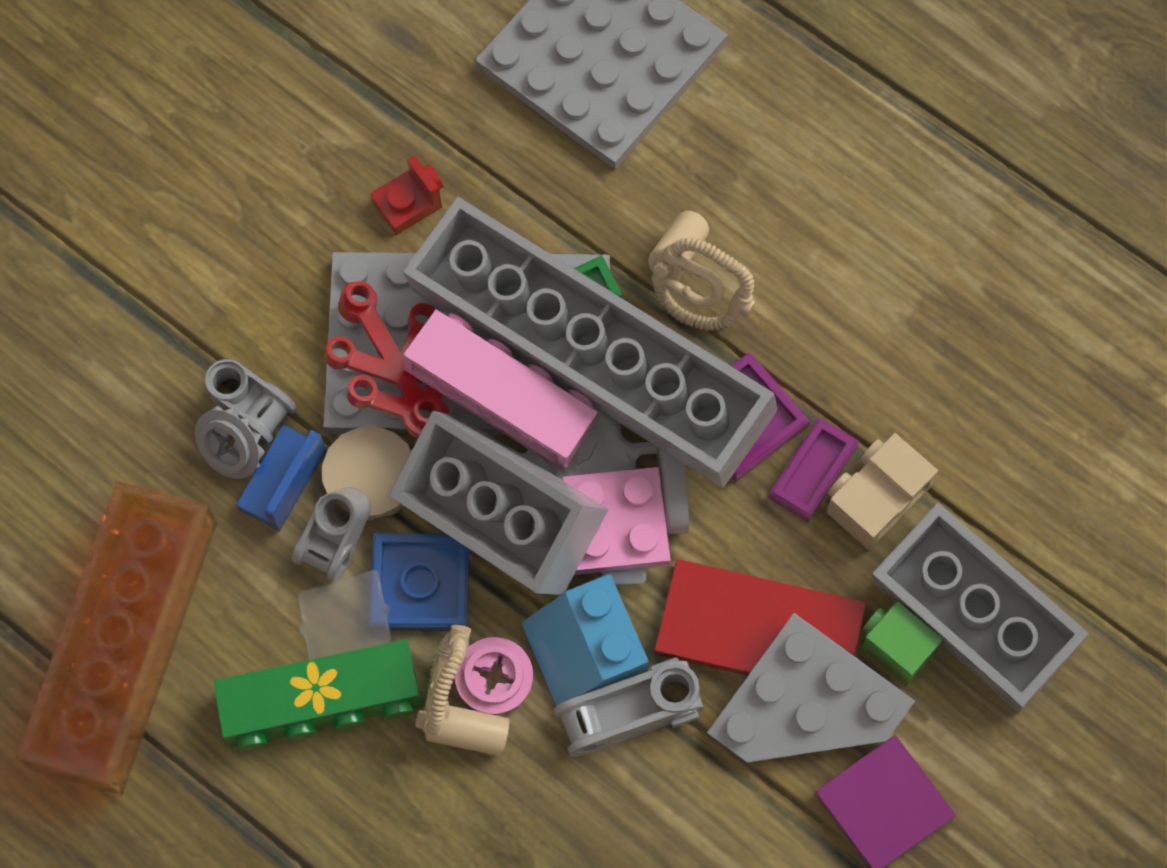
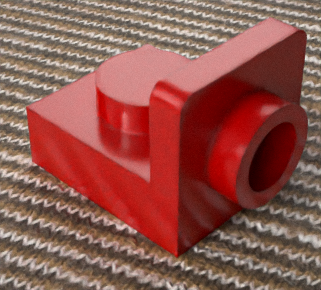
[370,155,444,236]

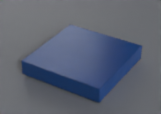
[370,533,470,631]

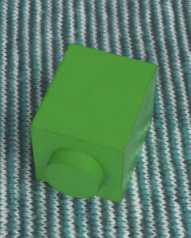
[862,601,943,686]

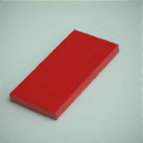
[654,559,866,676]

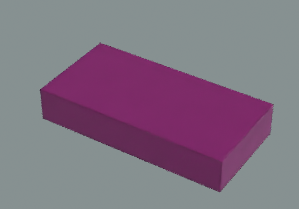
[768,417,860,523]

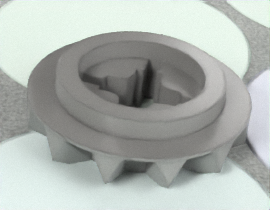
[195,406,265,479]

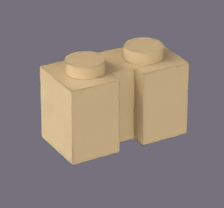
[827,433,939,551]

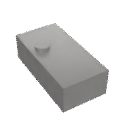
[389,411,609,595]
[872,502,1089,713]

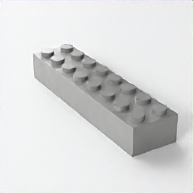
[403,197,777,489]

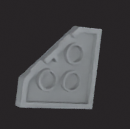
[707,613,915,762]

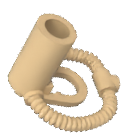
[648,211,756,331]
[415,625,509,757]

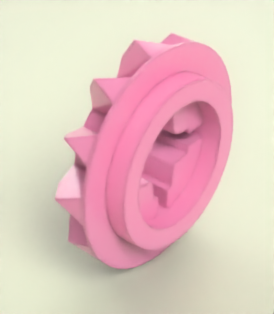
[455,637,533,716]

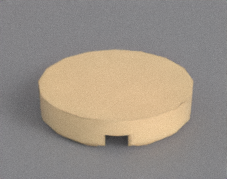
[322,426,411,521]

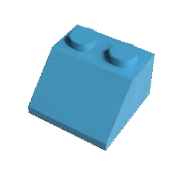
[521,574,649,706]

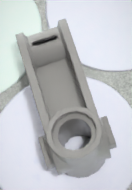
[553,657,704,757]

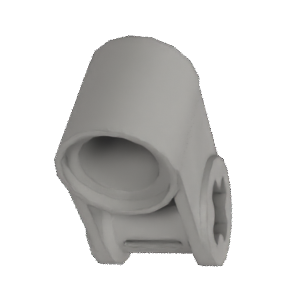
[205,359,298,445]
[291,487,371,584]

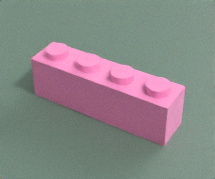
[403,309,598,472]

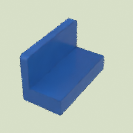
[236,425,326,531]

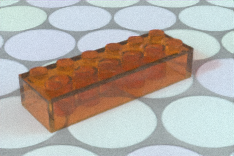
[16,481,218,796]

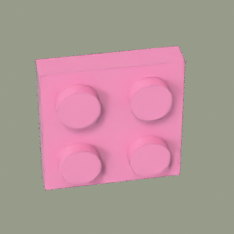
[562,467,671,575]

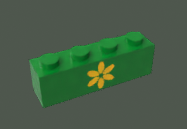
[213,639,422,751]

